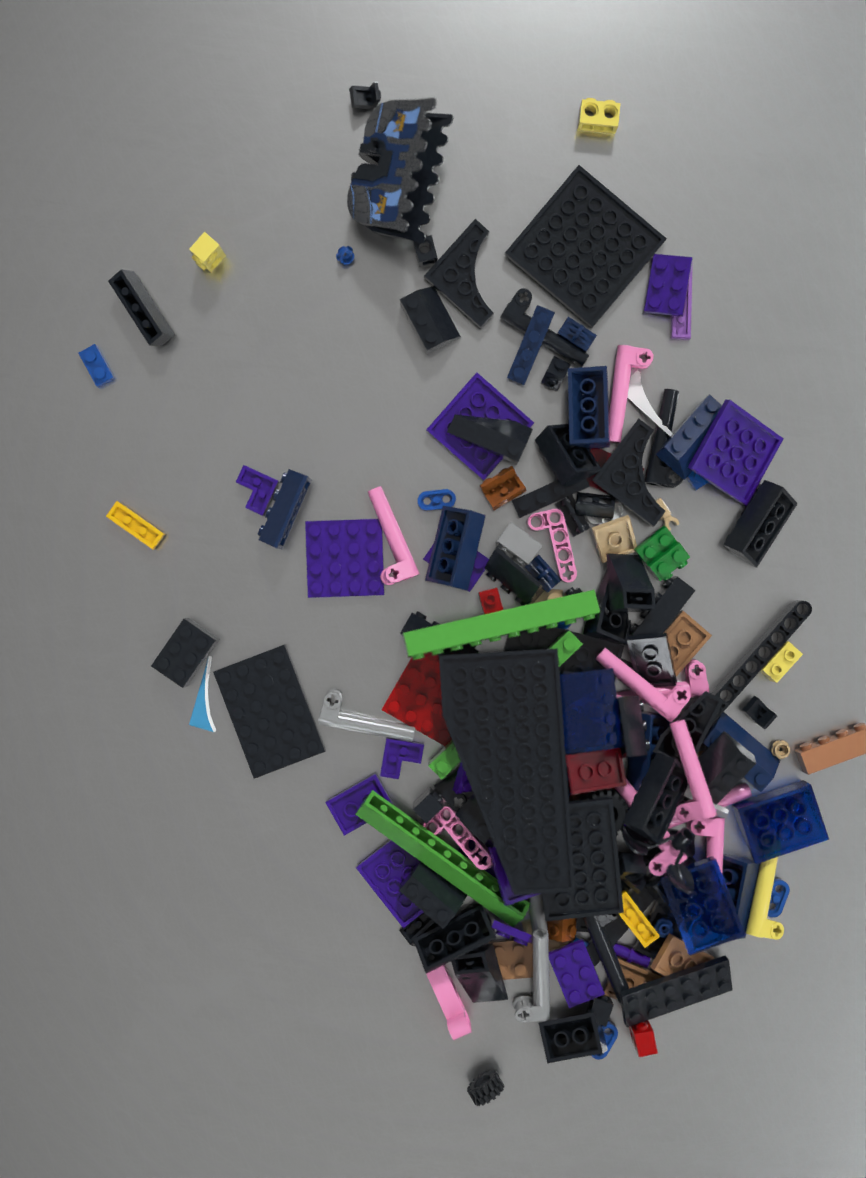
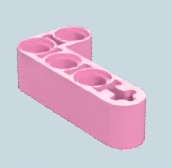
[526,509,577,583]
[423,806,493,870]
[426,965,472,1040]

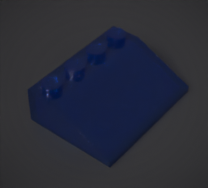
[560,668,623,754]
[732,780,829,864]
[660,856,746,956]

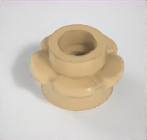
[771,740,790,759]

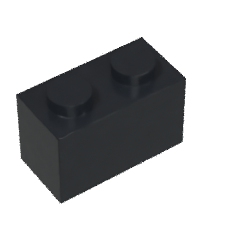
[413,787,443,824]

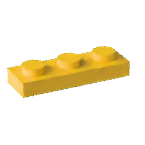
[106,501,165,550]
[618,889,660,948]

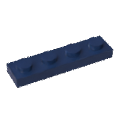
[507,305,555,385]

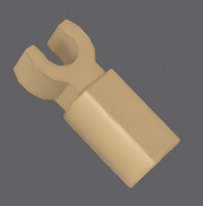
[656,497,679,531]

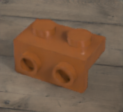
[480,466,527,511]
[547,918,577,942]

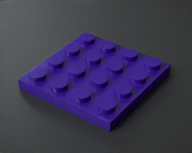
[426,372,534,481]
[688,399,784,506]
[305,519,385,598]
[356,819,423,928]

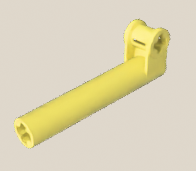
[746,838,784,940]

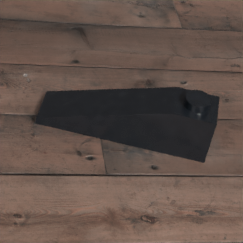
[447,414,533,465]
[653,691,724,764]

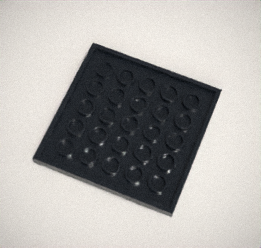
[504,165,667,328]

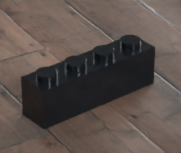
[108,269,175,346]
[629,576,696,636]

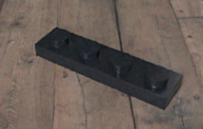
[512,479,590,518]

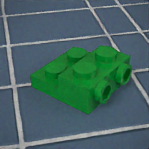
[634,526,690,581]

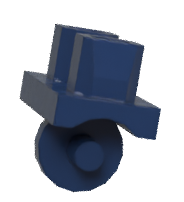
[557,317,597,352]
[524,554,562,593]

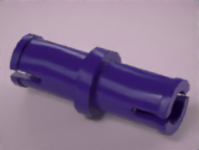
[613,943,651,968]

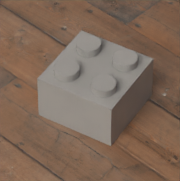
[495,522,543,566]

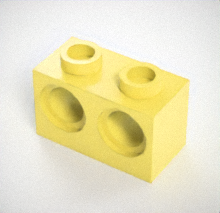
[577,98,621,134]
[189,232,226,273]
[760,641,803,683]

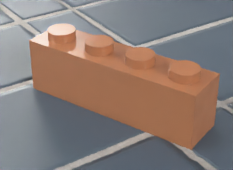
[795,723,866,775]

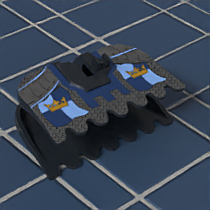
[347,98,454,244]

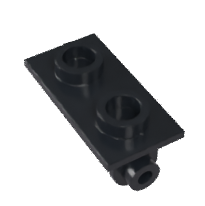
[555,495,590,537]

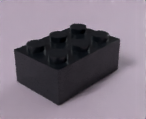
[151,618,220,688]

